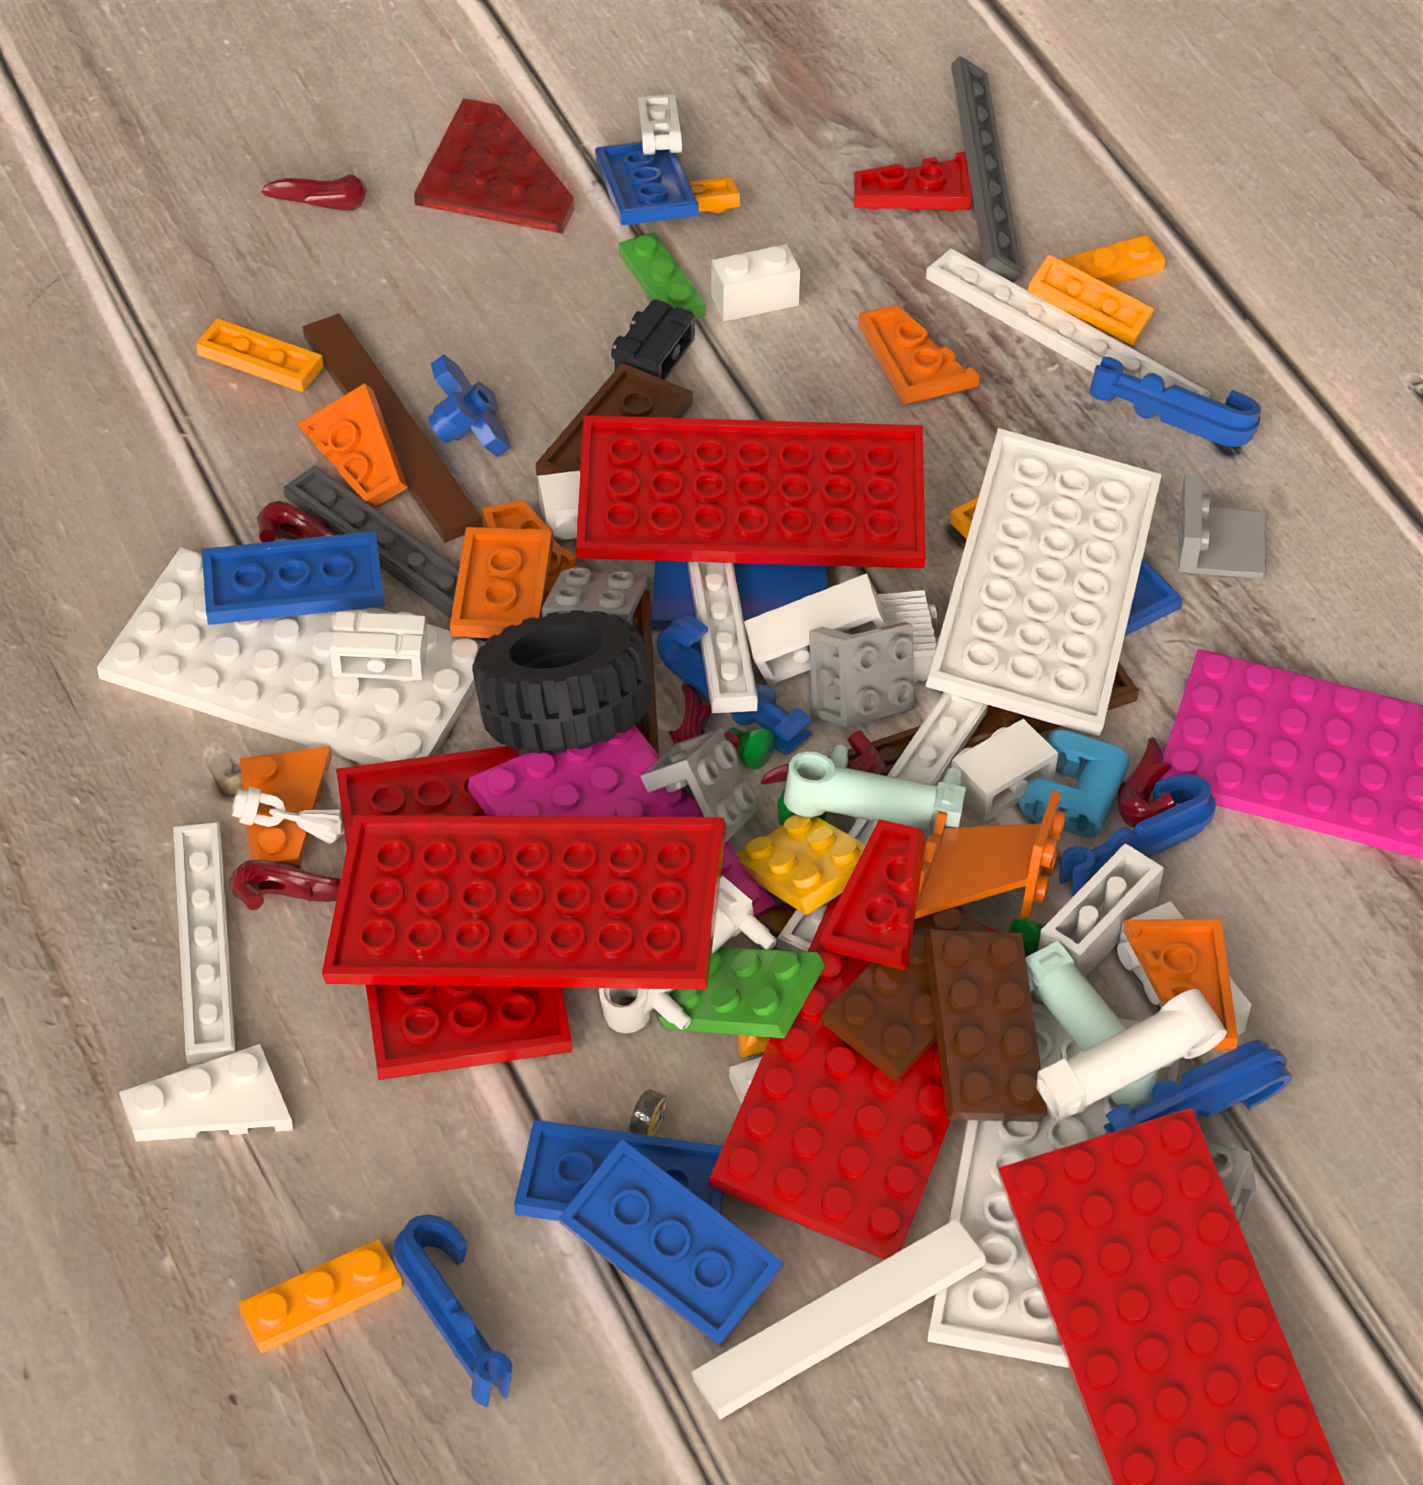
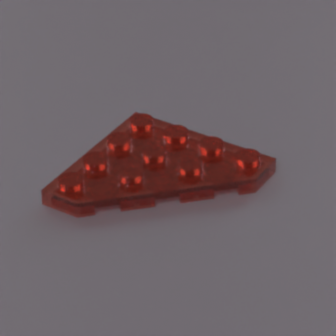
[414,98,574,234]

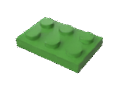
[658,947,825,1038]

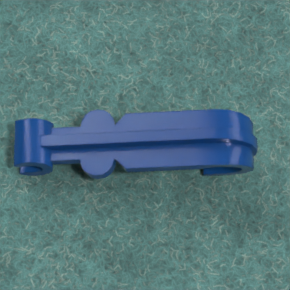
[1089,357,1261,447]
[656,615,813,755]
[1059,774,1216,896]
[1104,1040,1292,1133]
[393,1214,513,1407]

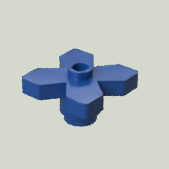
[428,354,511,457]

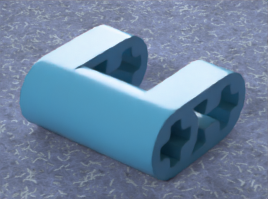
[1019,730,1130,838]

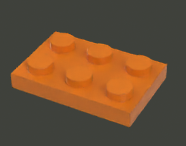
[450,527,553,638]

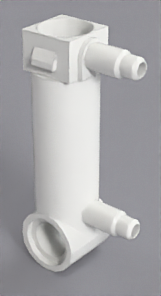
[599,876,777,1033]
[1036,989,1227,1123]

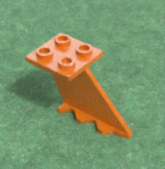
[915,790,1066,919]

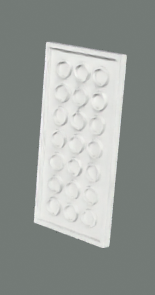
[925,428,1162,737]
[97,547,486,771]
[928,1003,1180,1368]

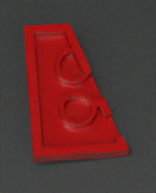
[853,151,971,211]
[819,819,926,971]

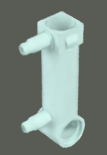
[784,745,966,837]
[1025,940,1158,1109]

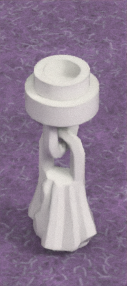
[231,786,345,844]

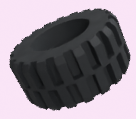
[472,610,652,754]

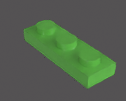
[619,232,706,319]

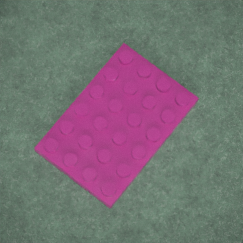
[1154,649,1423,859]
[468,725,776,917]

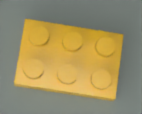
[737,814,866,915]

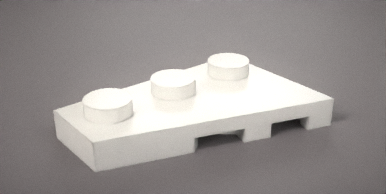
[119,1044,293,1141]

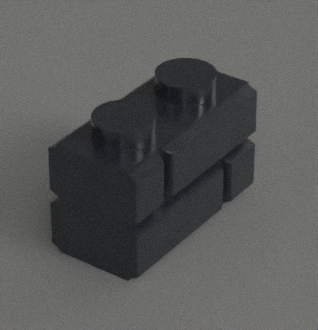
[611,299,695,380]

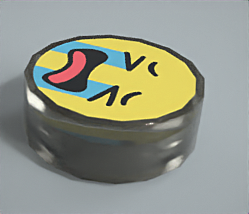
[630,1089,668,1136]

